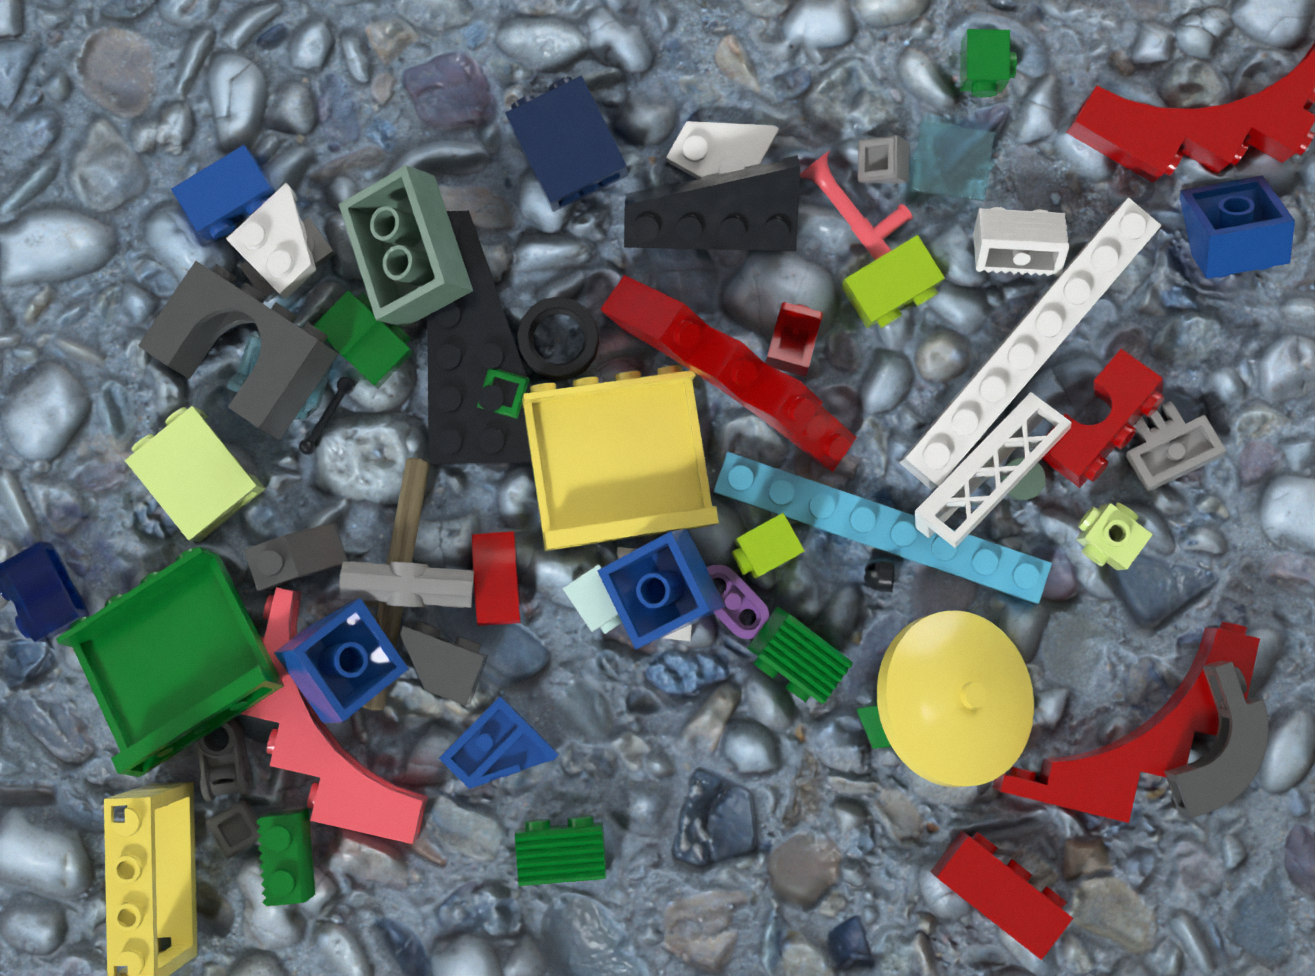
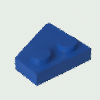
[439,696,559,789]

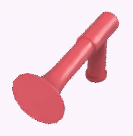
[800,151,913,260]

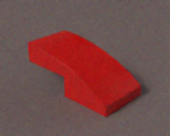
[472,531,521,626]

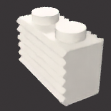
[973,207,1069,277]

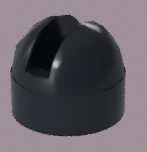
[864,558,895,593]

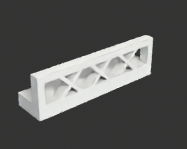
[915,392,1072,548]

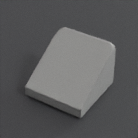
[858,135,910,184]

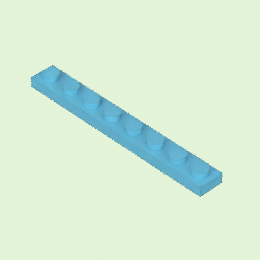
[713,451,1052,604]

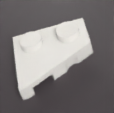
[666,121,779,179]

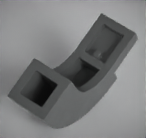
[1164,661,1269,818]

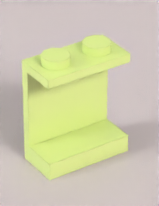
[124,406,266,542]

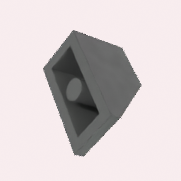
[244,523,349,591]

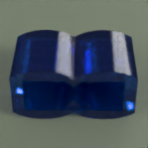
[0,541,90,642]

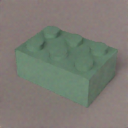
[339,165,473,327]

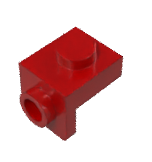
[765,302,823,377]

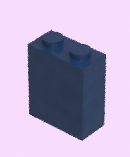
[505,75,628,212]

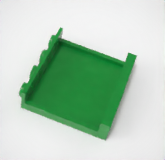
[56,547,284,777]

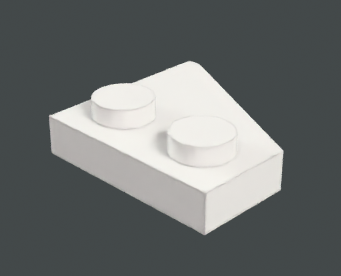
[226,183,317,300]

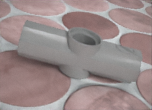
[339,561,474,608]

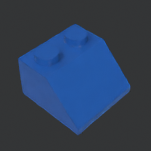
[1180,175,1295,279]
[597,529,726,650]
[274,598,409,723]

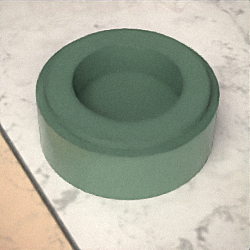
[1000,457,1046,501]

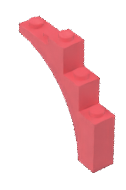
[241,587,428,844]

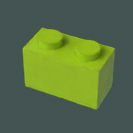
[841,235,945,329]
[731,513,805,579]

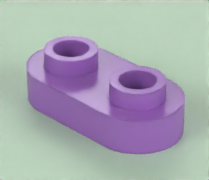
[707,565,770,639]

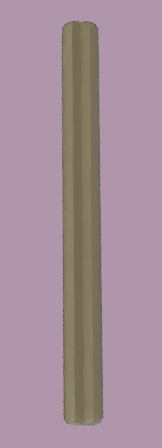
[363,457,430,711]

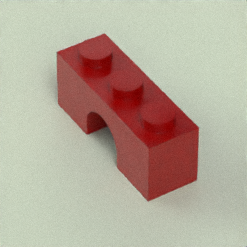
[1042,349,1164,488]

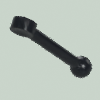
[299,377,355,455]

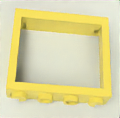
[104,782,198,976]

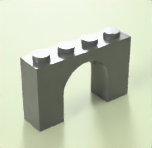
[138,261,338,440]

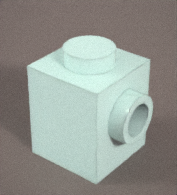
[563,564,622,634]

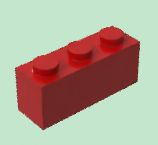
[930,831,1073,960]

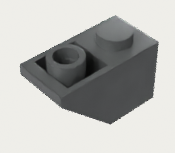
[400,621,489,706]

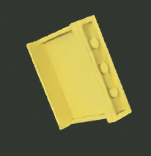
[522,365,719,551]

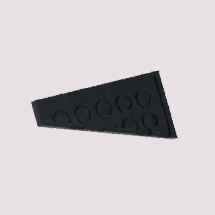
[427,210,532,465]

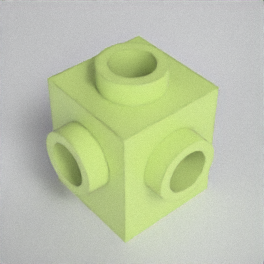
[1075,503,1153,570]

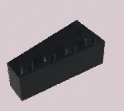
[624,155,800,251]

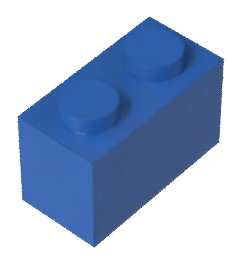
[171,145,276,241]

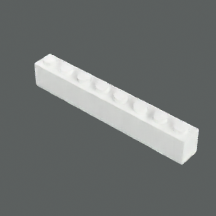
[899,198,1162,490]

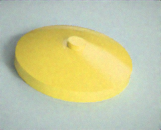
[877,610,1034,787]

